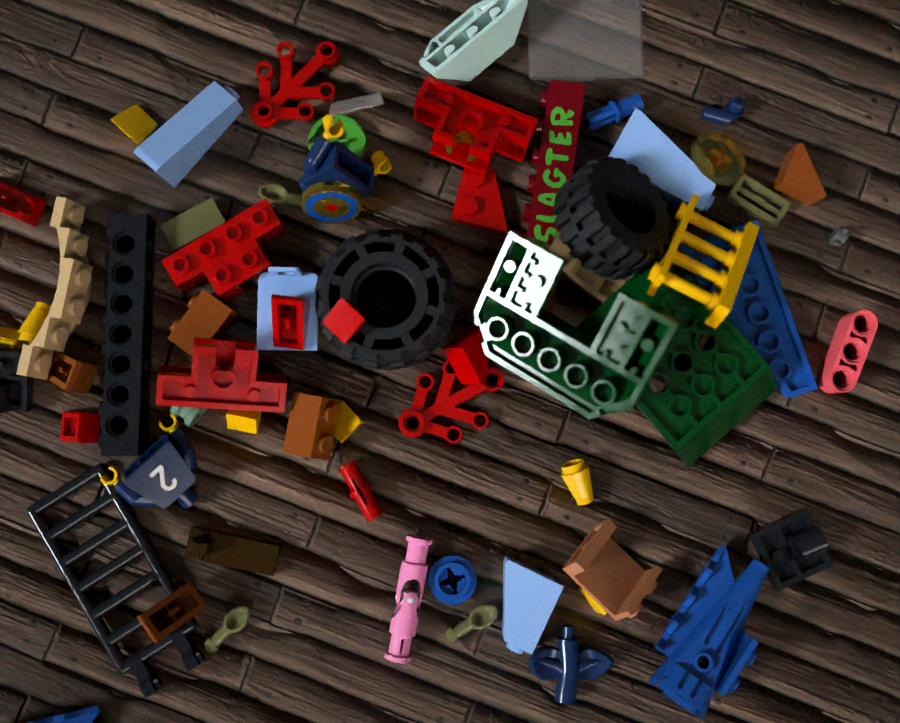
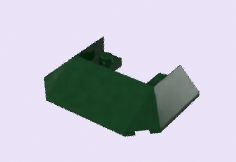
[472,231,680,419]

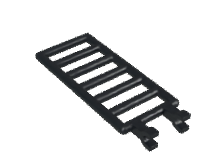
[27,463,205,698]

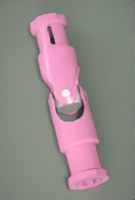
[384,535,433,664]

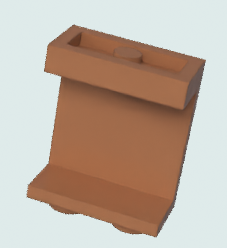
[562,518,662,621]

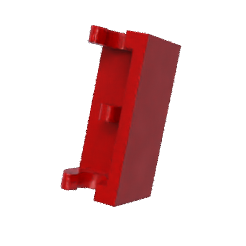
[0,181,47,227]

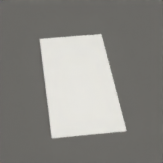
[329,92,384,116]

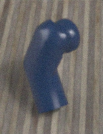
[701,96,746,126]

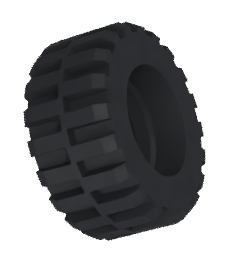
[554,157,673,280]

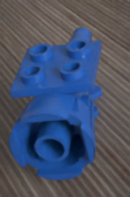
[648,544,770,720]

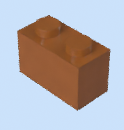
[167,289,239,356]
[282,392,341,460]

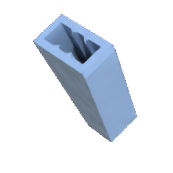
[133,81,243,188]
[608,108,716,214]

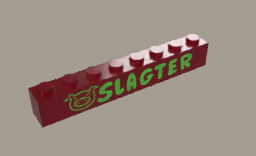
[521,79,586,313]

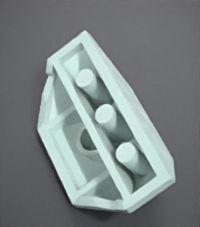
[419,0,528,81]

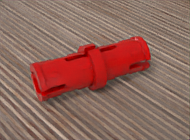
[338,460,384,522]

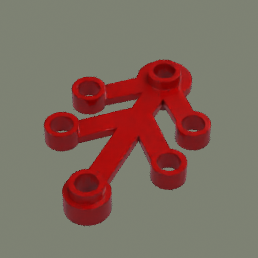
[250,41,340,128]
[398,360,504,444]

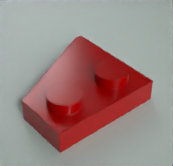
[451,167,507,234]

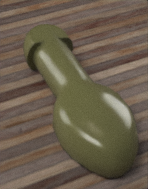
[258,183,316,209]
[445,604,498,643]
[204,605,251,653]

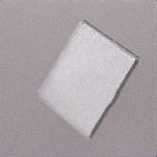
[527,0,644,81]

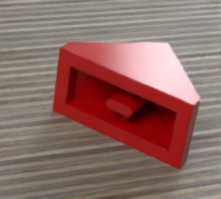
[271,294,311,350]
[443,325,489,385]

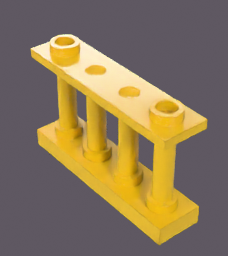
[647,194,760,329]

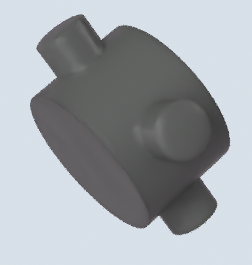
[828,226,850,247]

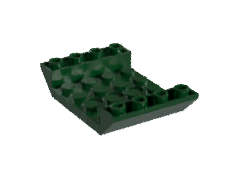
[576,256,779,468]

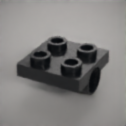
[0,348,33,413]
[748,508,833,591]

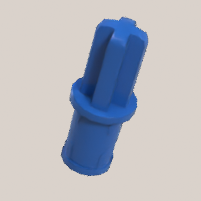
[584,93,644,130]

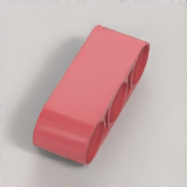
[817,310,878,394]

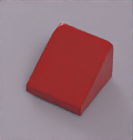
[322,297,367,344]
[60,411,100,443]

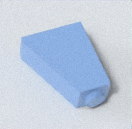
[502,555,564,655]

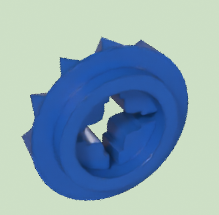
[428,555,476,605]

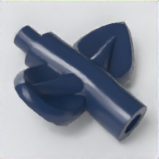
[528,624,614,704]

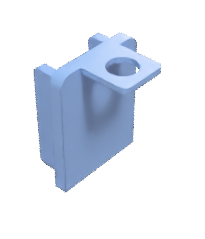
[256,267,319,351]

